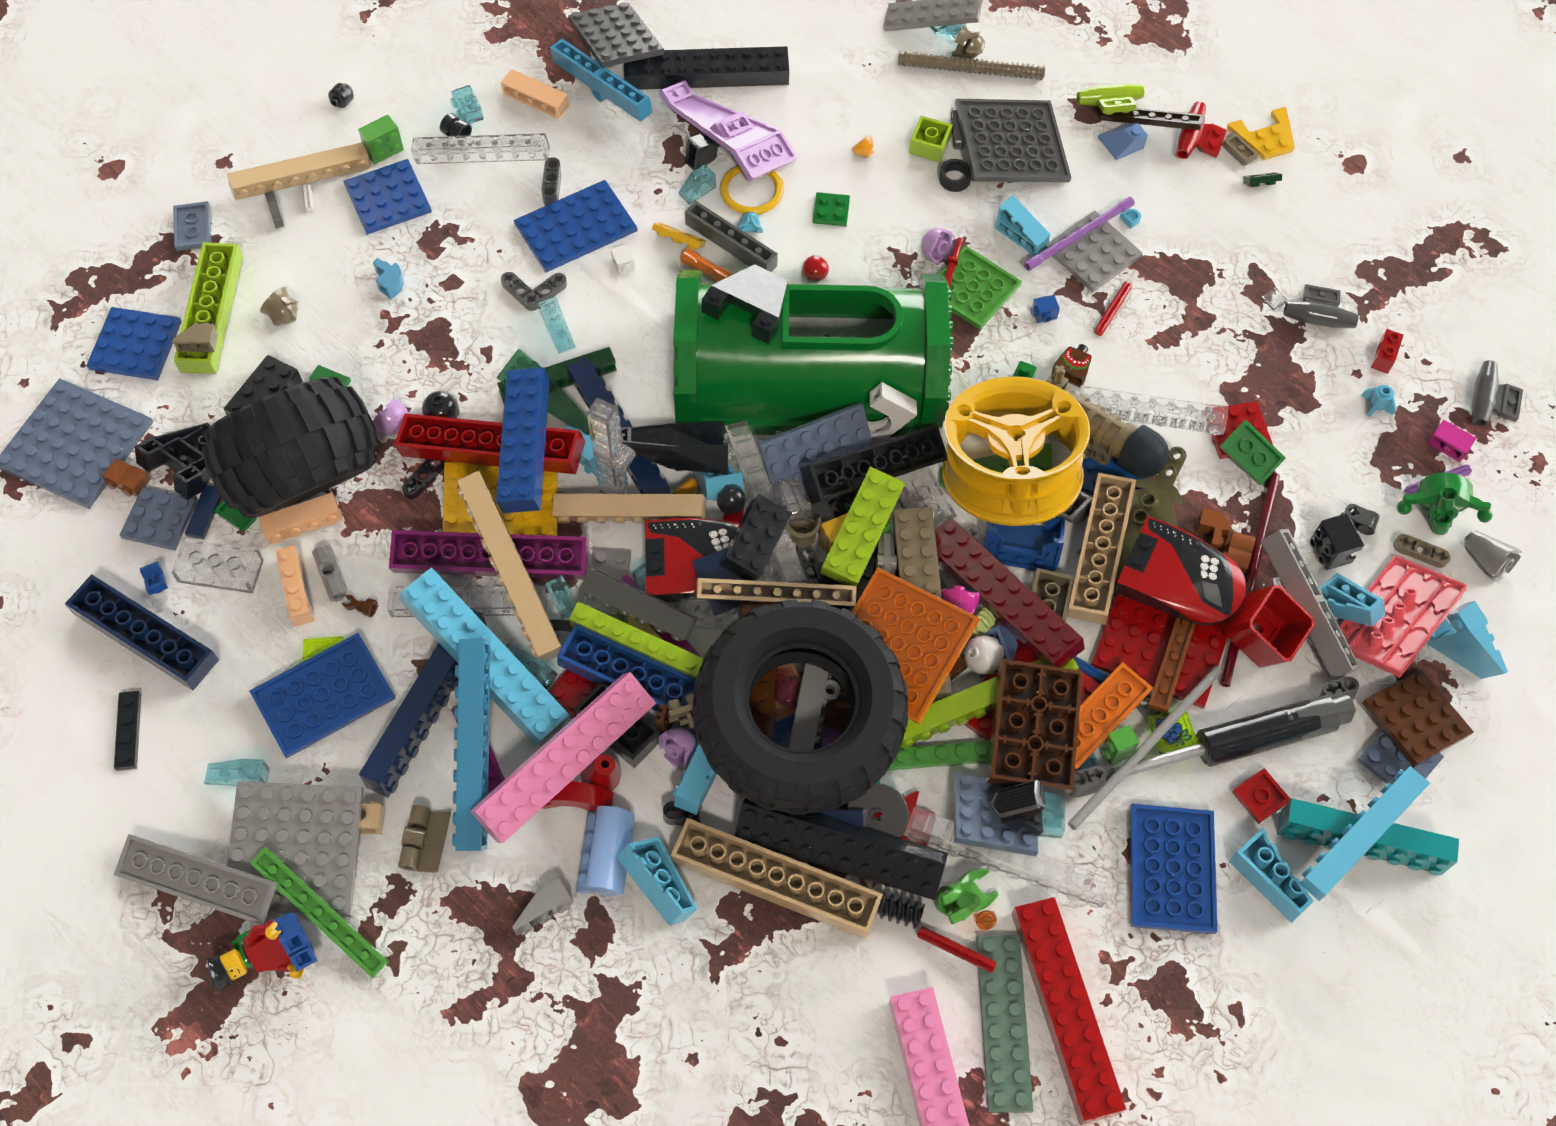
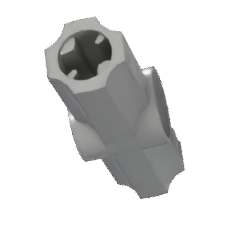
[875,533,897,575]
[312,545,346,602]

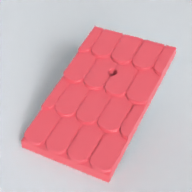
[1339,555,1467,678]

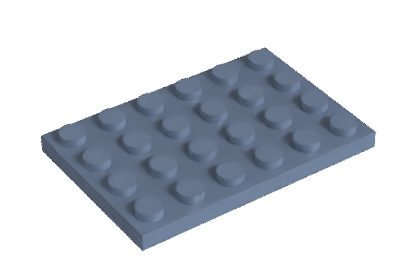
[757,402,873,509]

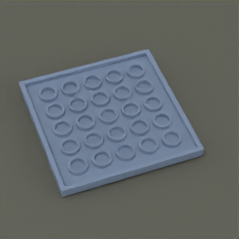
[0,378,154,509]

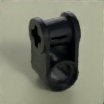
[663,801,702,826]

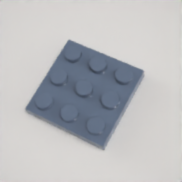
[120,487,197,551]
[1358,730,1444,785]

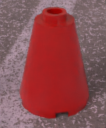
[580,754,621,791]

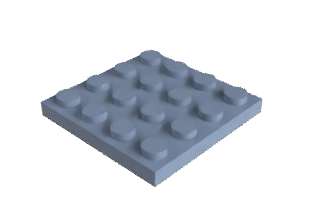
[953,772,1038,857]

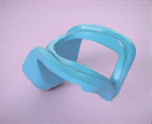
[737,212,763,233]

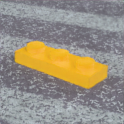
[652,222,706,250]

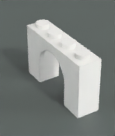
[867,382,917,444]

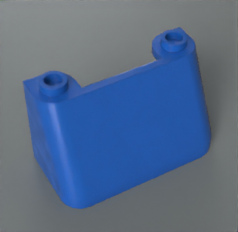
[983,516,1065,572]

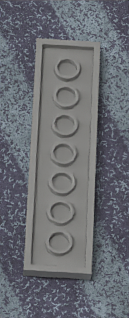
[114,834,278,925]

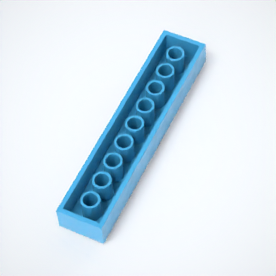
[452,639,491,851]

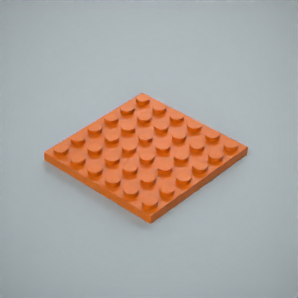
[828,567,980,725]

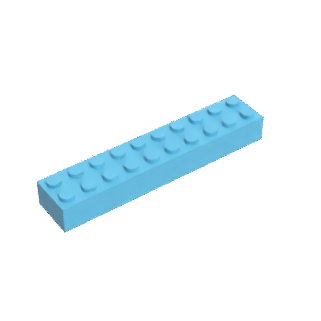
[398,567,569,746]

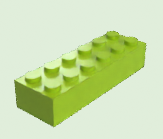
[820,467,905,588]

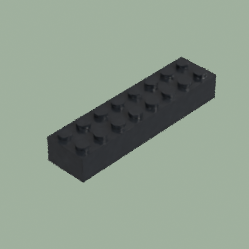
[800,424,947,505]

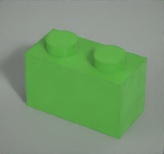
[1101,725,1140,766]

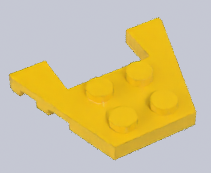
[1227,107,1295,160]

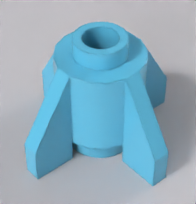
[1361,385,1397,417]

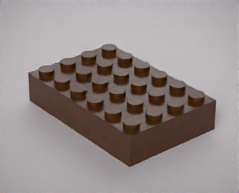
[986,659,1083,795]

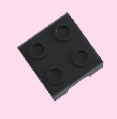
[1310,513,1364,570]

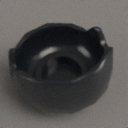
[717,484,746,515]

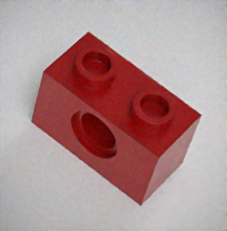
[1371,329,1404,374]

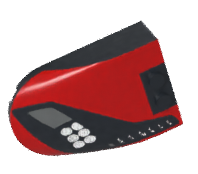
[1116,516,1246,626]
[645,518,760,602]

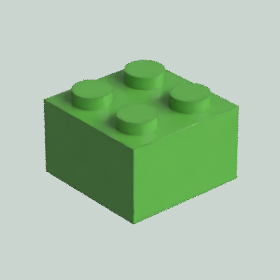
[358,114,404,165]

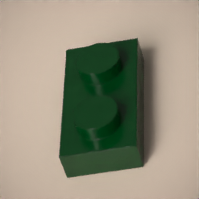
[1243,172,1282,187]

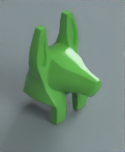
[935,868,998,924]

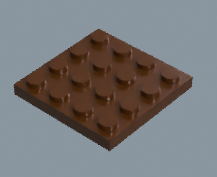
[1362,670,1474,767]

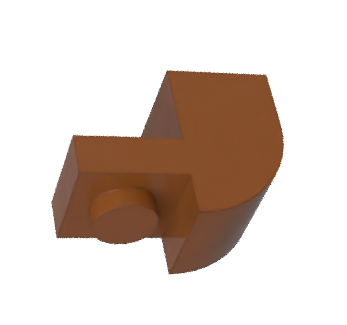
[1196,508,1230,549]

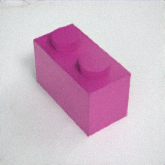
[1427,419,1477,462]

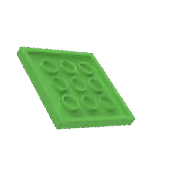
[939,245,1022,330]

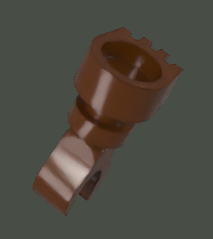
[342,595,378,617]

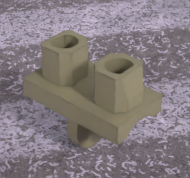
[668,693,694,729]

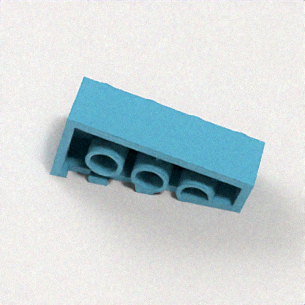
[672,744,717,815]
[616,837,698,926]

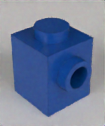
[1030,295,1060,323]

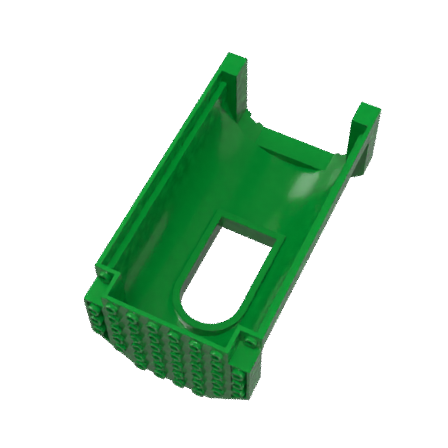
[673,270,954,437]

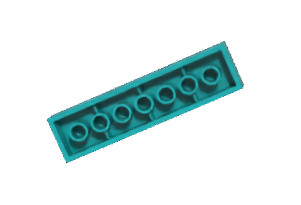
[1277,798,1459,875]

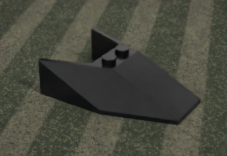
[612,422,728,475]

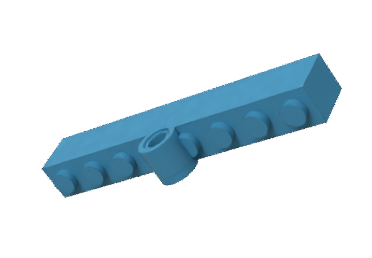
[550,39,653,122]

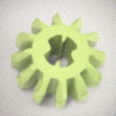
[970,607,996,639]

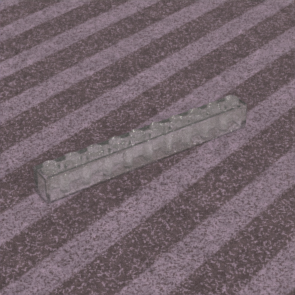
[904,807,1113,908]

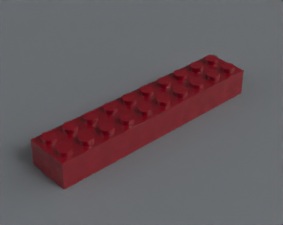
[935,517,1085,668]

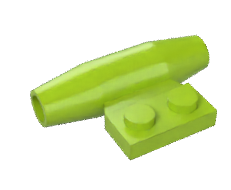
[1076,83,1145,115]

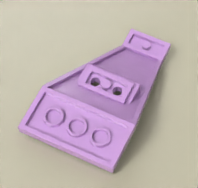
[659,80,798,182]

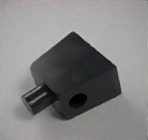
[685,133,721,172]

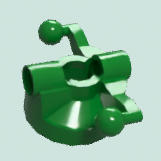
[1396,473,1493,535]

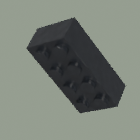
[223,355,303,415]
[719,494,792,581]
[574,681,661,768]

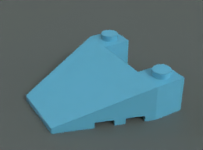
[1426,601,1508,679]

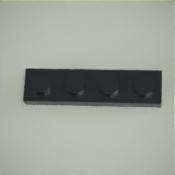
[114,691,142,771]

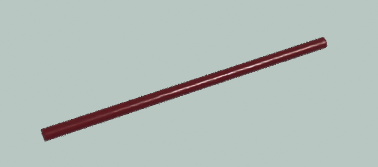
[1220,472,1280,687]

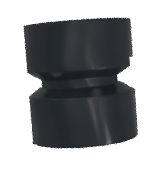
[439,113,472,144]

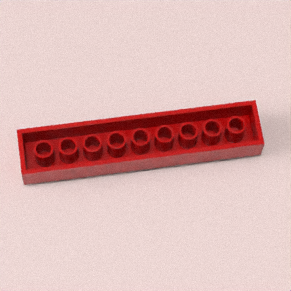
[394,413,585,474]
[1011,897,1127,1125]

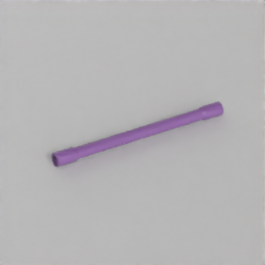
[1024,196,1135,271]

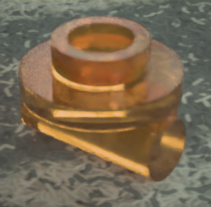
[973,910,997,930]

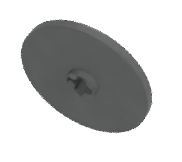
[847,783,909,838]

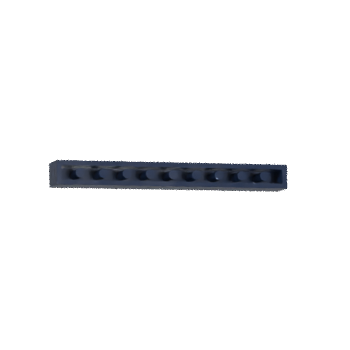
[567,357,674,494]

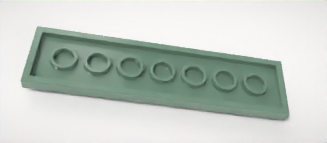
[976,935,1034,1113]

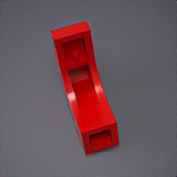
[542,781,614,811]

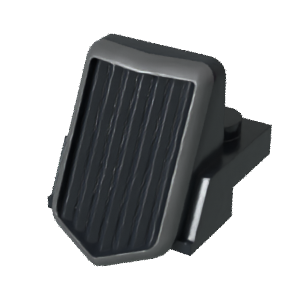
[989,780,1045,836]

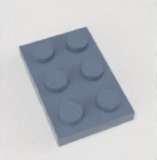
[173,201,212,251]

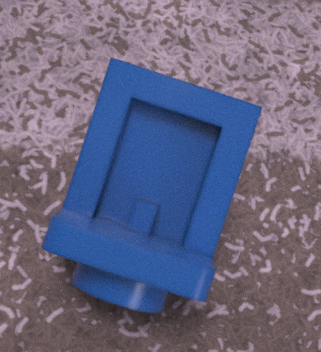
[139,562,168,595]

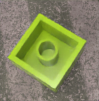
[909,116,953,162]

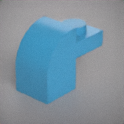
[373,258,404,300]

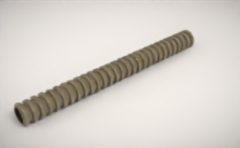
[898,50,1046,80]

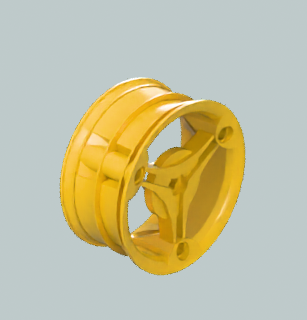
[942,377,1090,526]

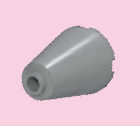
[1465,531,1522,581]

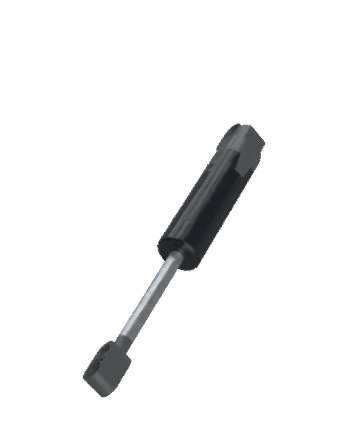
[1069,676,1359,798]

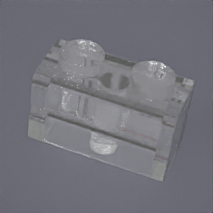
[773,478,811,523]

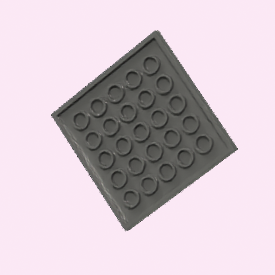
[955,99,1072,182]

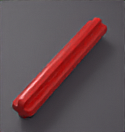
[1094,281,1132,336]
[917,926,997,973]

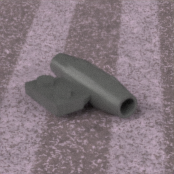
[1283,284,1359,328]
[1471,360,1523,427]

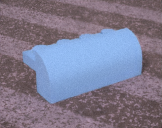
[576,806,635,897]

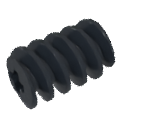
[879,892,925,929]

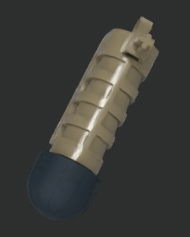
[1046,365,1169,478]

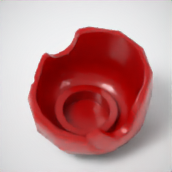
[801,255,829,282]

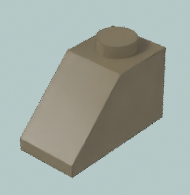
[173,323,218,352]

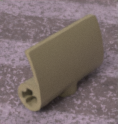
[398,805,451,873]

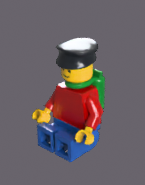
[207,913,317,991]

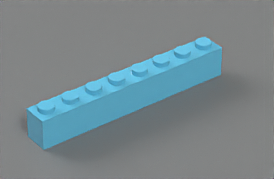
[1300,766,1430,901]

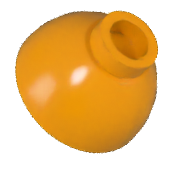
[852,135,874,158]
[674,477,698,494]

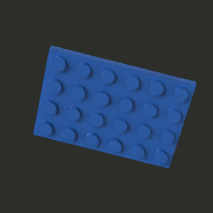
[513,180,638,273]
[249,633,396,759]
[1130,804,1218,934]

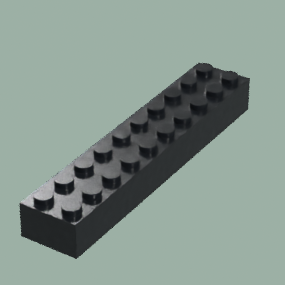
[624,46,790,90]
[734,798,948,900]

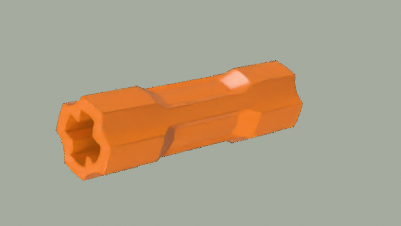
[680,248,732,282]

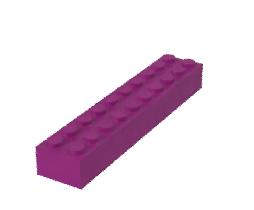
[389,530,589,580]

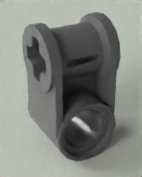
[1340,504,1380,535]

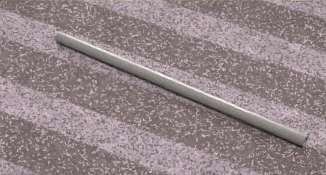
[1068,666,1222,830]

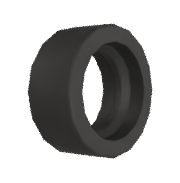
[939,159,972,192]

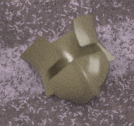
[952,26,985,59]
[260,287,298,326]
[784,505,821,548]

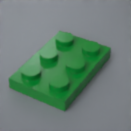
[1219,420,1286,485]

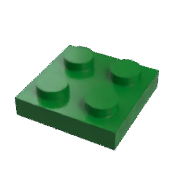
[813,192,850,227]

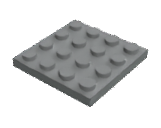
[1044,210,1143,293]

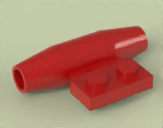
[1176,101,1227,159]

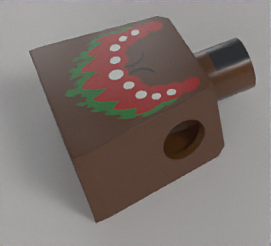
[1051,344,1092,388]

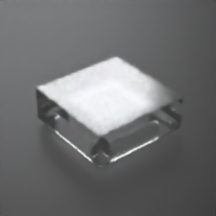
[1262,287,1288,311]

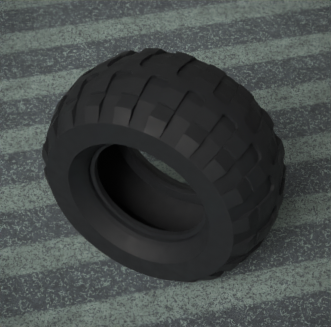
[693,599,908,815]

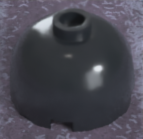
[422,391,460,418]

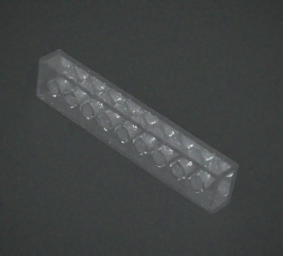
[723,420,807,583]

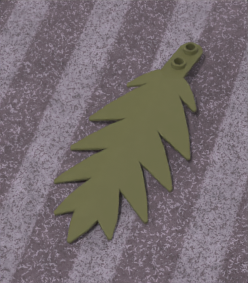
[1076,447,1187,596]

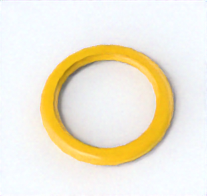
[720,165,784,215]

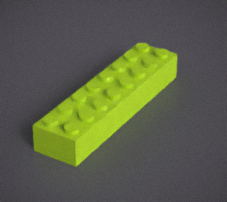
[174,242,243,374]

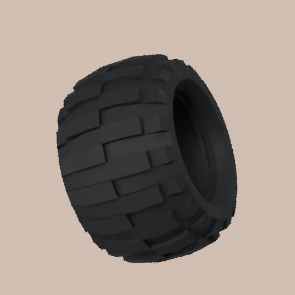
[202,377,379,518]

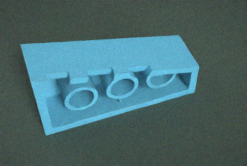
[1229,828,1314,923]

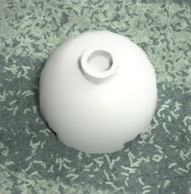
[964,635,1004,675]

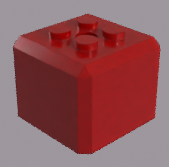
[1224,585,1315,668]

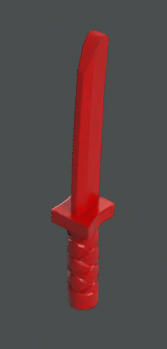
[945,237,964,290]

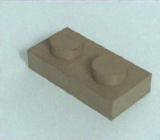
[1222,133,1259,166]

